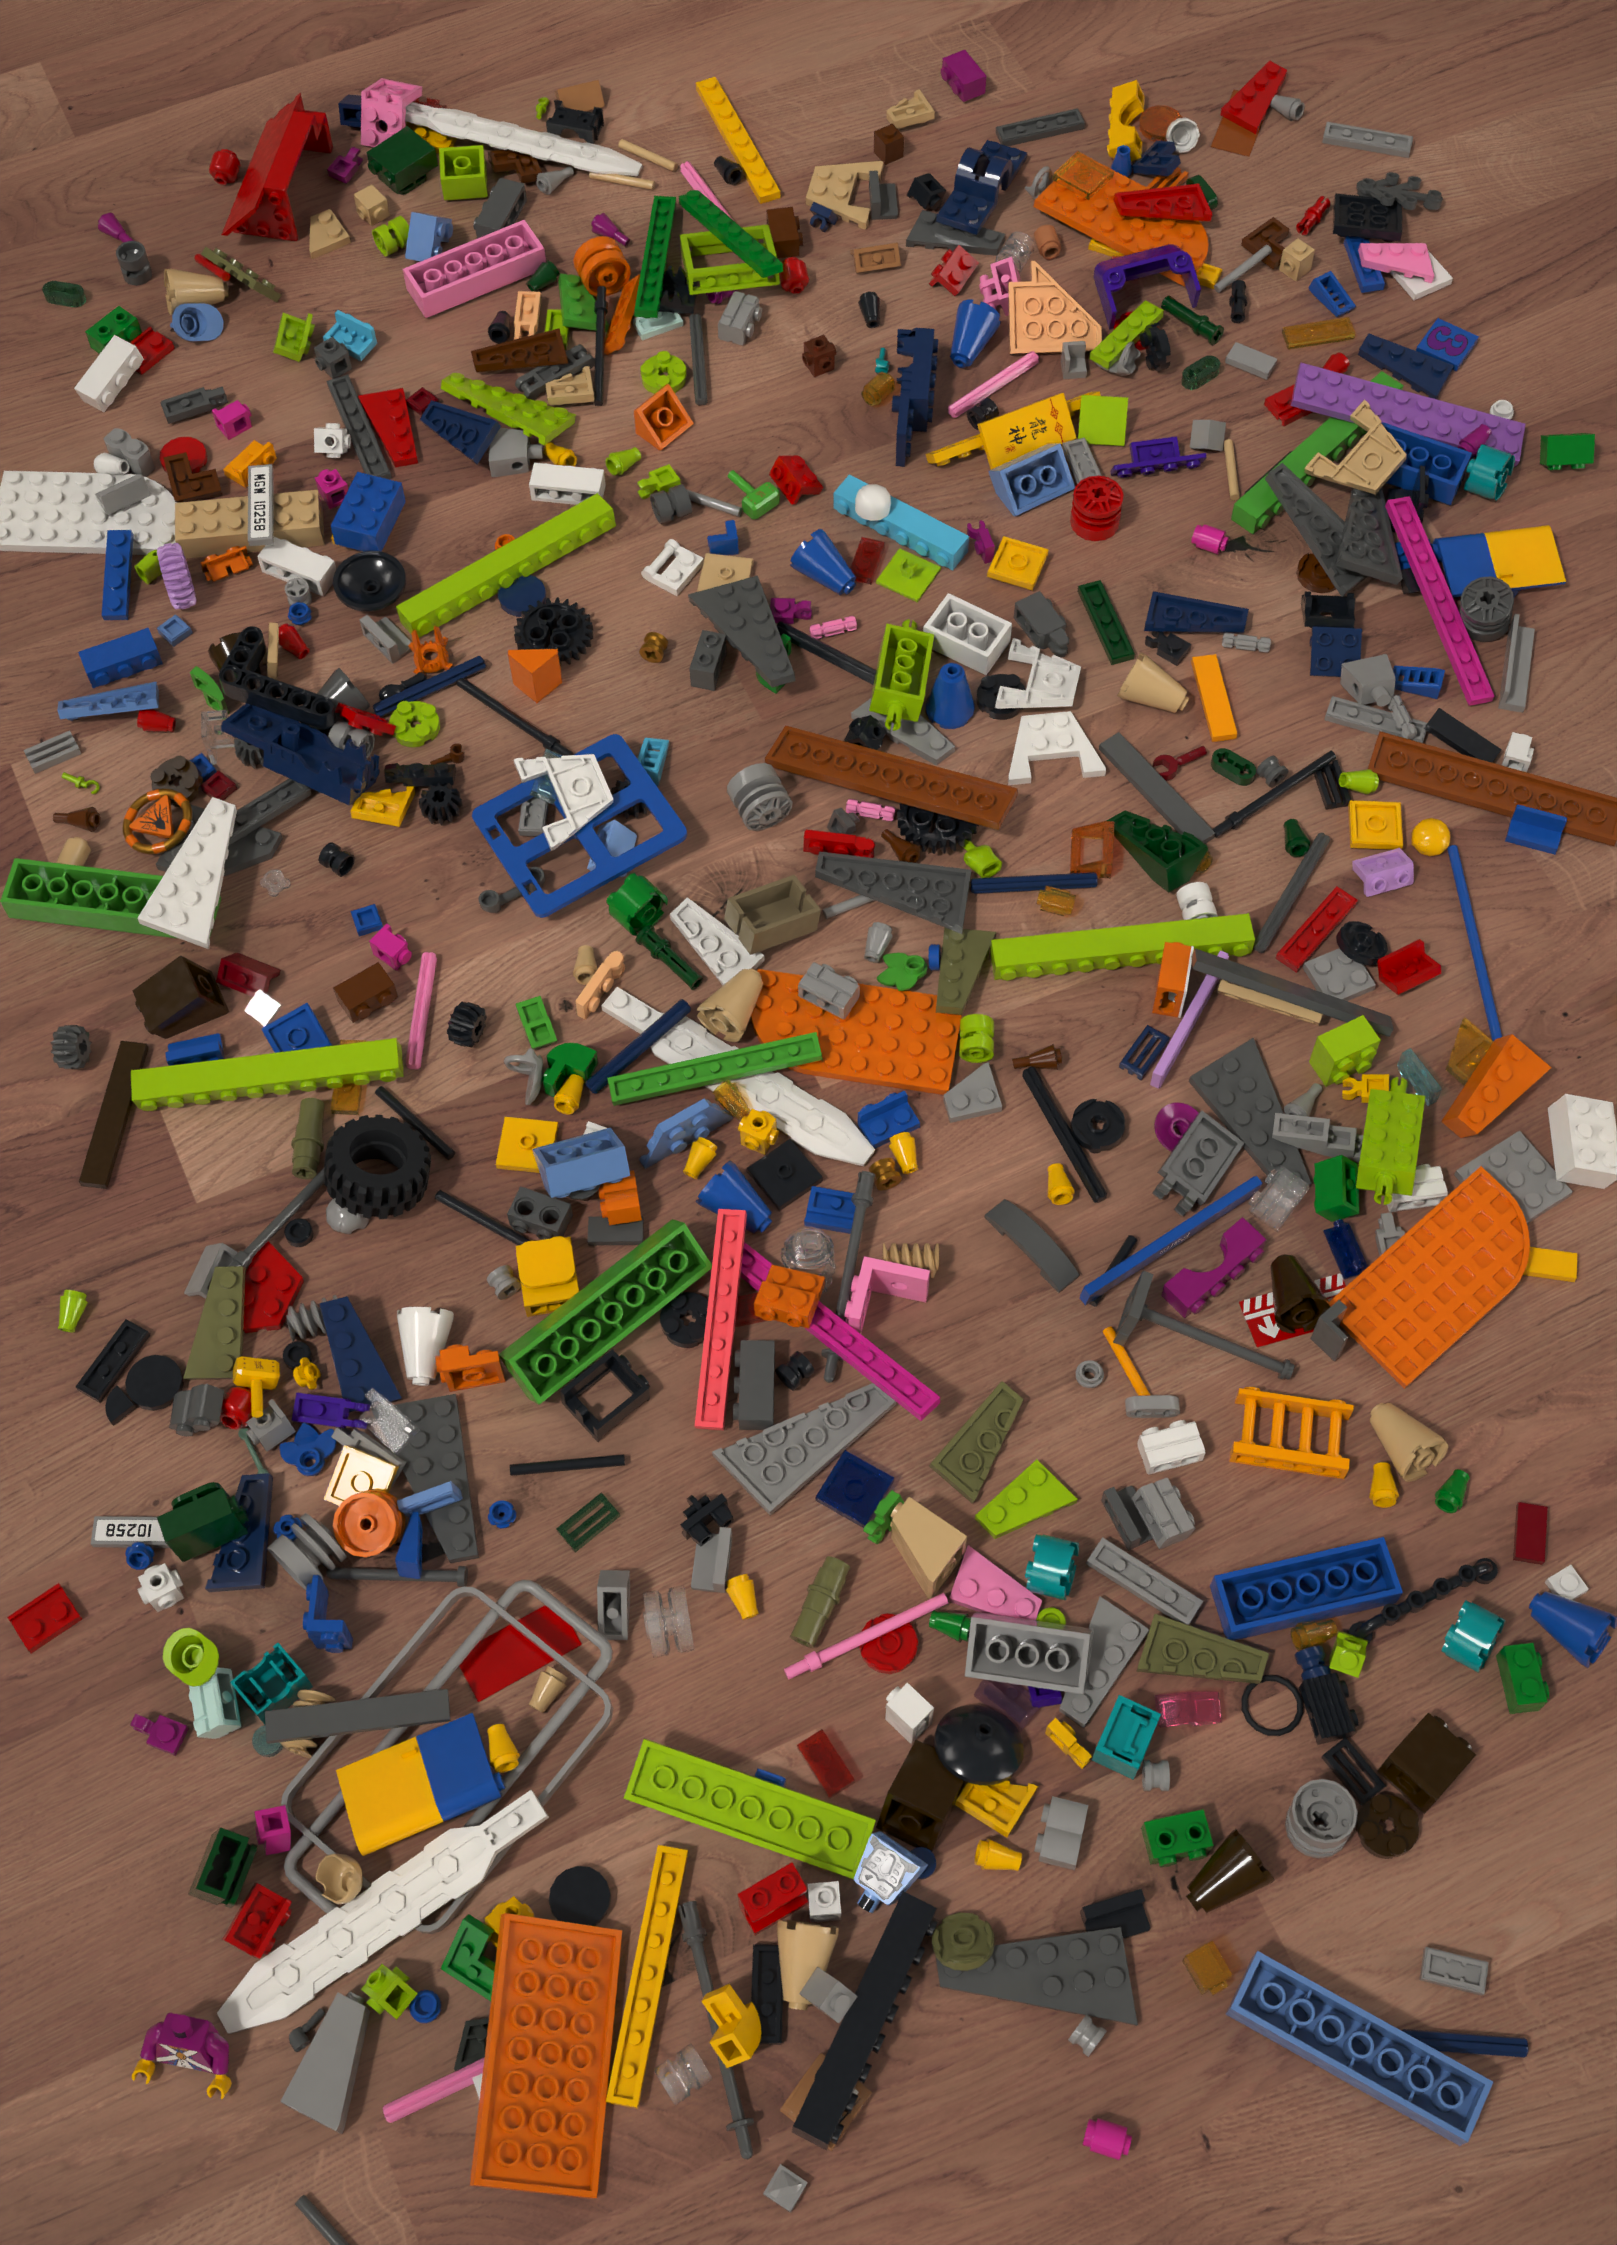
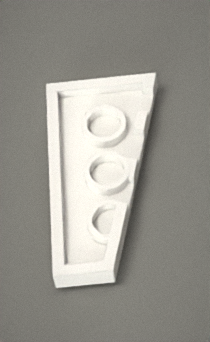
[670,897,765,985]

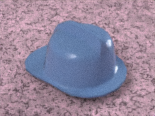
[170,303,224,341]

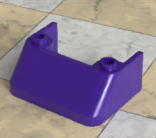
[1093,244,1201,330]

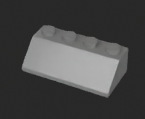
[965,1612,1094,1694]

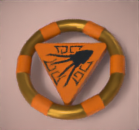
[123,789,192,854]

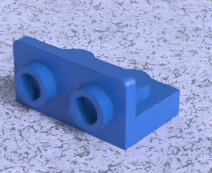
[858,1091,920,1149]

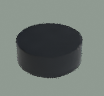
[284,1218,314,1247]
[283,1341,312,1370]

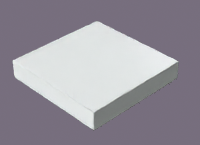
[1389,251,1453,300]

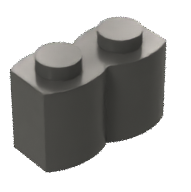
[169,1384,224,1436]

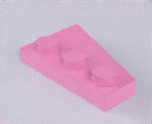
[1358,243,1434,283]
[949,1545,1042,1620]

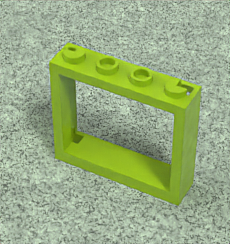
[680,225,780,295]

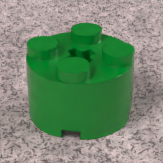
[606,873,668,936]

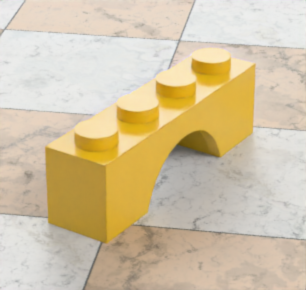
[1107,80,1145,161]

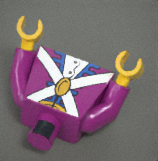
[132,2013,232,2099]

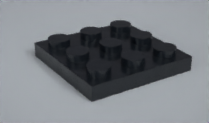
[1333,193,1402,242]

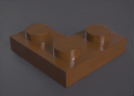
[488,150,542,183]
[1241,217,1290,270]
[163,452,222,503]

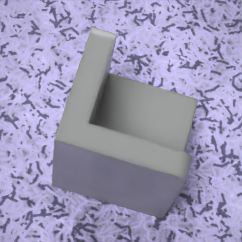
[1061,341,1087,379]
[1190,420,1226,451]

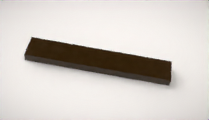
[79,1041,149,1189]

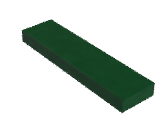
[1077,580,1135,665]

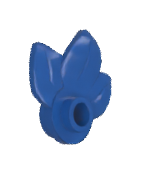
[280,1423,337,1476]

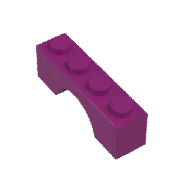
[1161,1217,1266,1318]

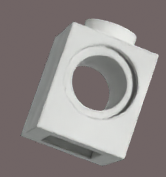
[808,1881,841,1922]

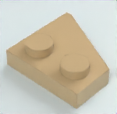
[886,90,935,129]
[309,209,351,259]
[546,366,594,406]

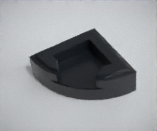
[105,1386,136,1426]

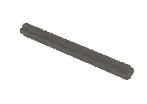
[1253,833,1330,953]

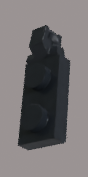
[384,763,456,786]

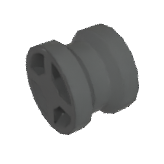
[1256,755,1289,788]

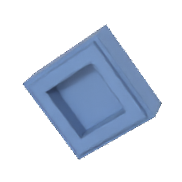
[157,614,192,647]

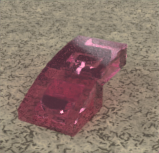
[1155,1692,1222,1728]

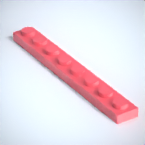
[695,1209,747,1431]

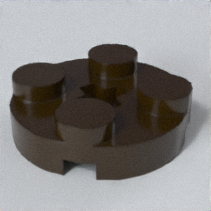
[150,756,203,807]
[1355,1794,1419,1859]

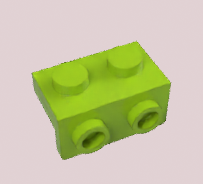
[273,313,315,362]

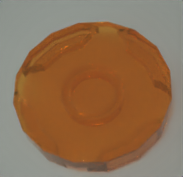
[1139,105,1182,141]

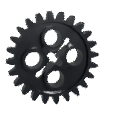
[514,597,594,667]
[897,803,979,854]

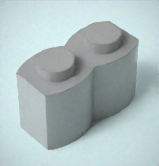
[103,428,155,477]
[1034,1796,1088,1870]

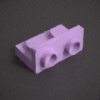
[1352,848,1414,897]

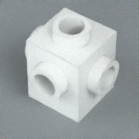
[314,423,351,458]
[137,1563,184,1612]

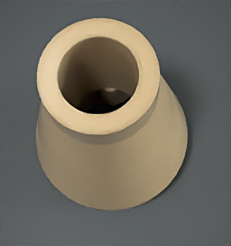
[573,945,598,985]
[528,1666,568,1713]

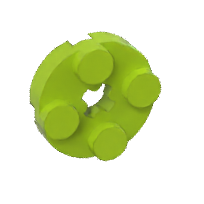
[640,351,687,394]
[389,701,440,747]

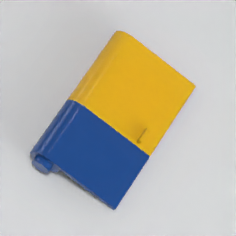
[1430,525,1566,597]
[336,1713,506,1856]

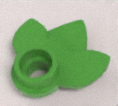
[877,953,928,991]

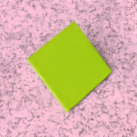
[1078,395,1128,446]
[876,548,941,602]

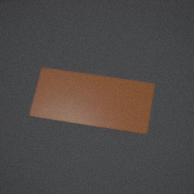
[1211,89,1267,157]

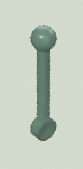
[238,1428,269,1474]

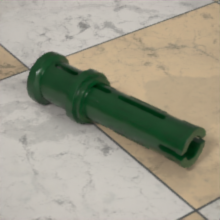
[1161,295,1224,345]
[636,925,703,990]

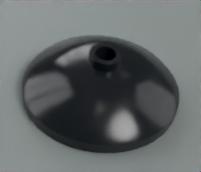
[333,551,406,611]
[934,1705,1024,1785]

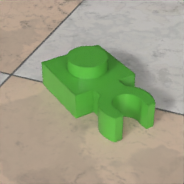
[863,1490,904,1544]

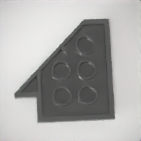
[156,804,283,877]

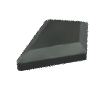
[454,2018,489,2071]

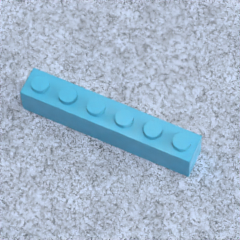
[833,474,969,570]

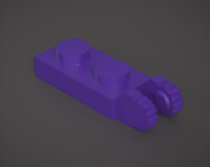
[291,1393,370,1429]

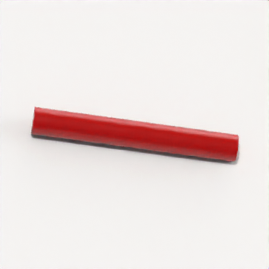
[194,254,230,281]

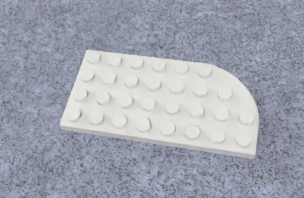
[0,471,177,555]

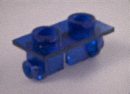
[1323,1219,1368,1279]

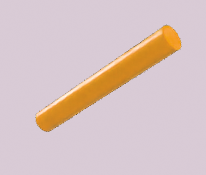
[1102,1326,1151,1396]

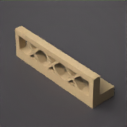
[1218,979,1323,1026]

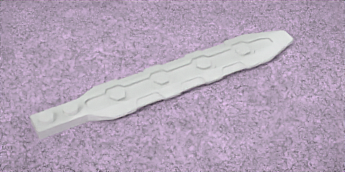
[405,102,642,176]
[601,987,875,1167]
[217,1790,549,2034]

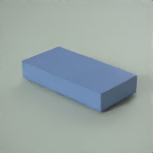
[397,1481,463,1518]

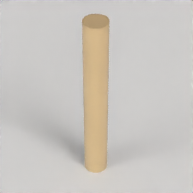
[618,139,678,172]
[589,172,655,190]
[1224,439,1240,500]

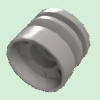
[727,763,793,831]
[267,1513,347,1590]
[1285,1779,1358,1859]

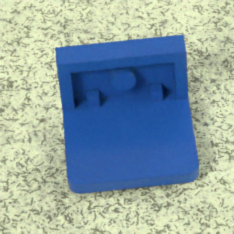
[303,1575,353,1653]

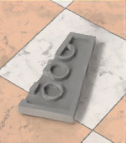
[851,698,955,766]
[1059,1596,1150,1728]

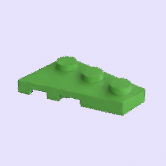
[558,274,609,332]

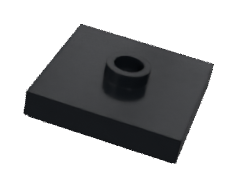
[747,1139,823,1211]

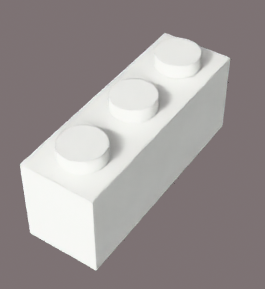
[74,335,144,412]
[529,463,606,505]
[257,537,336,597]

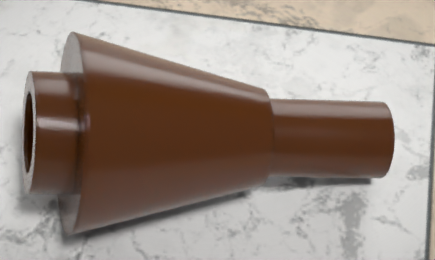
[53,807,101,832]
[881,829,921,863]
[1012,1044,1062,1070]

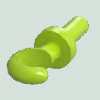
[536,97,549,120]
[62,772,100,794]

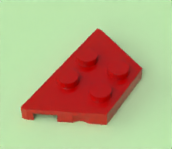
[243,1241,304,1333]

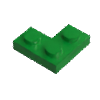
[440,1914,495,2001]

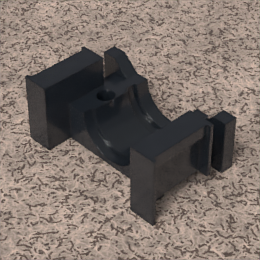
[546,100,604,144]

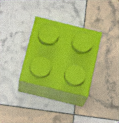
[439,145,488,200]
[1309,1015,1381,1087]

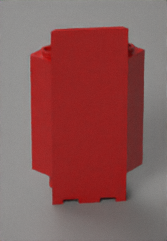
[221,92,333,241]

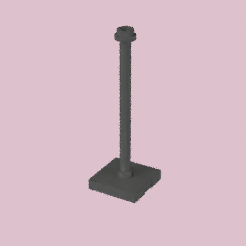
[1113,1270,1295,1380]

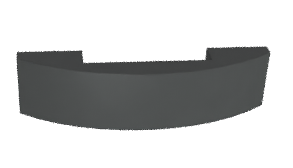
[984,1199,1080,1293]

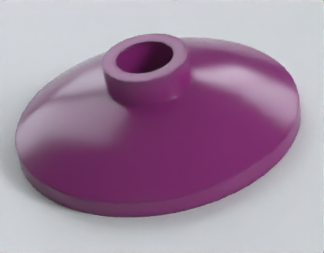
[1154,1103,1198,1152]

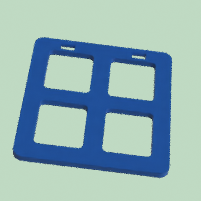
[472,734,688,918]

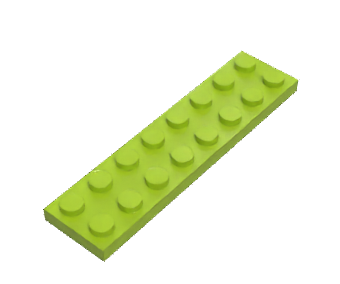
[623,1738,876,1879]

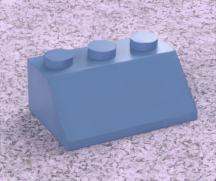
[988,443,1075,516]
[532,1128,630,1198]

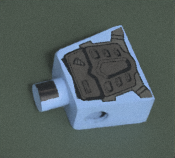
[854,1831,928,1913]

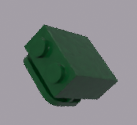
[366,126,438,195]
[157,1482,249,1562]
[188,1827,258,1908]

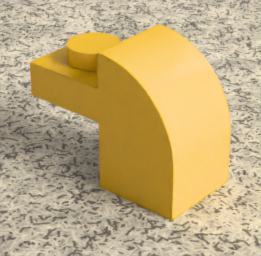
[701,1984,761,2068]

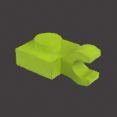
[637,464,681,499]

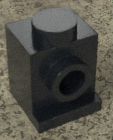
[907,173,946,210]

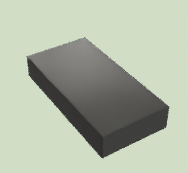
[587,1216,644,1246]

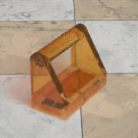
[1070,821,1114,879]

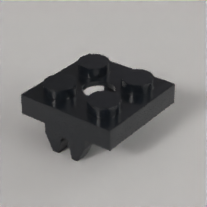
[659,266,698,314]
[1301,591,1355,628]

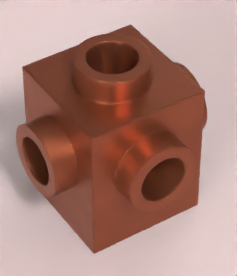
[802,335,837,378]

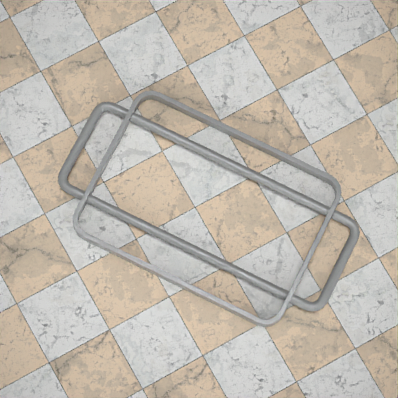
[281,1580,613,1934]

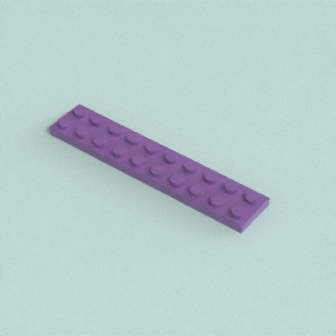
[1290,363,1526,467]

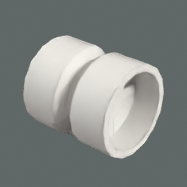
[1176,882,1218,920]

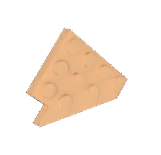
[1008,261,1102,355]

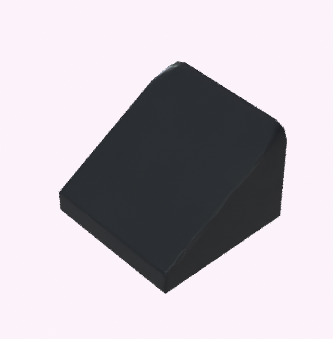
[1400,567,1420,594]

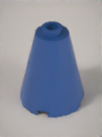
[950,299,1001,368]
[790,529,856,595]
[925,663,975,729]
[695,1160,772,1234]
[1529,1591,1617,1668]

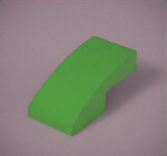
[190,666,229,716]
[516,996,557,1050]

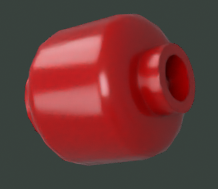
[209,149,241,185]
[779,257,810,294]
[220,1387,253,1430]

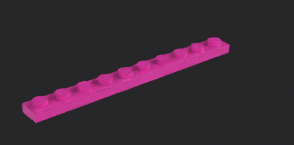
[1385,496,1495,706]
[740,1242,940,1421]

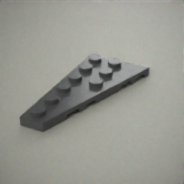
[1189,1038,1311,1201]
[935,1927,1138,2026]

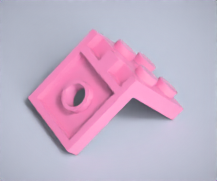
[361,78,422,147]
[845,1256,930,1334]

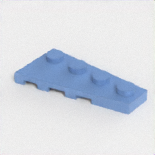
[57,682,159,720]

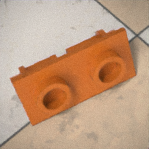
[200,546,253,582]

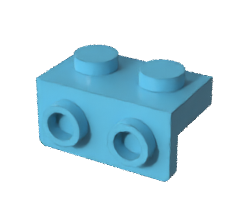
[323,310,377,361]

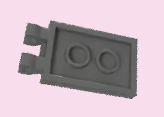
[1152,1110,1244,1216]

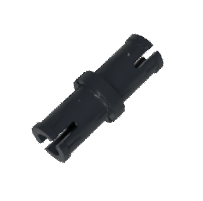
[1229,280,1247,323]

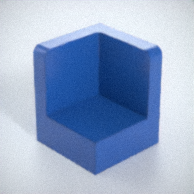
[707,520,739,556]

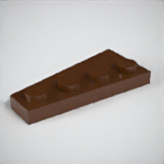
[471,328,568,372]

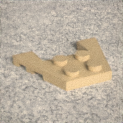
[806,161,884,229]
[1304,400,1407,495]

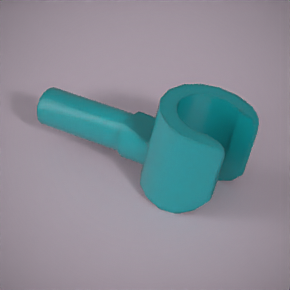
[875,348,890,375]

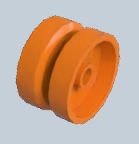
[573,236,631,297]
[333,1489,406,1557]

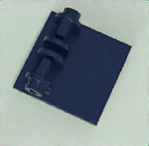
[1309,627,1362,677]

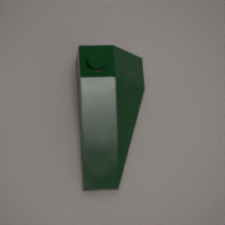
[1105,811,1208,893]

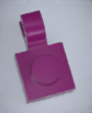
[327,147,363,184]
[967,520,995,564]
[770,598,812,624]
[130,1714,189,1756]

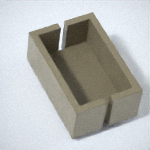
[724,875,821,955]

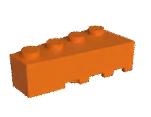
[1441,1034,1552,1138]

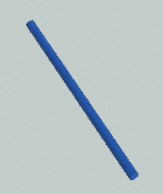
[1447,845,1502,1042]

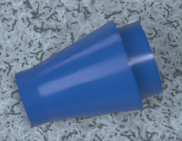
[1110,145,1132,177]

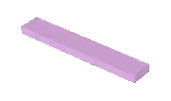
[1150,950,1229,1089]

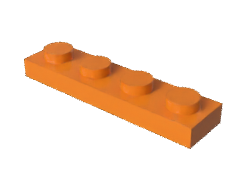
[604,275,640,355]

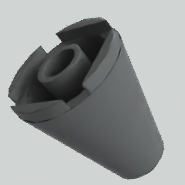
[300,668,370,732]

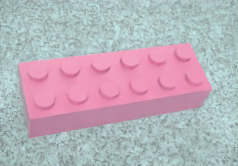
[403,220,546,318]

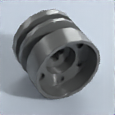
[1460,576,1514,642]

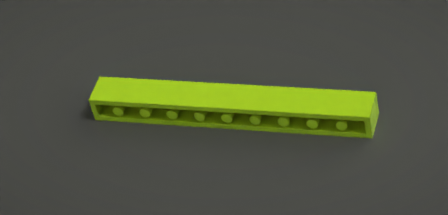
[396,493,616,638]
[990,913,1255,981]
[131,1038,404,1111]

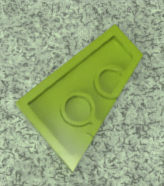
[975,1459,1078,1539]

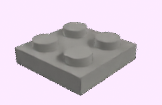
[1303,948,1376,1001]

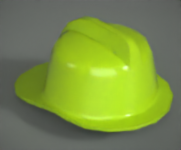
[163,1628,219,1687]

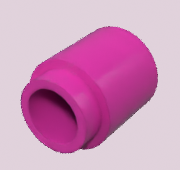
[1191,524,1229,555]
[1082,2118,1132,2160]

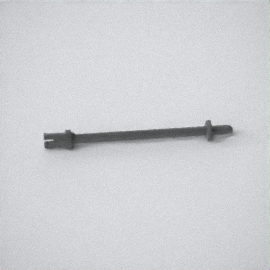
[821,1171,876,1383]
[677,1901,754,2160]

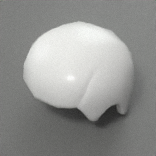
[1166,117,1200,153]
[855,484,891,521]

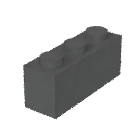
[473,178,527,239]
[733,1340,775,1430]

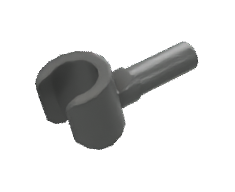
[289,2008,325,2052]

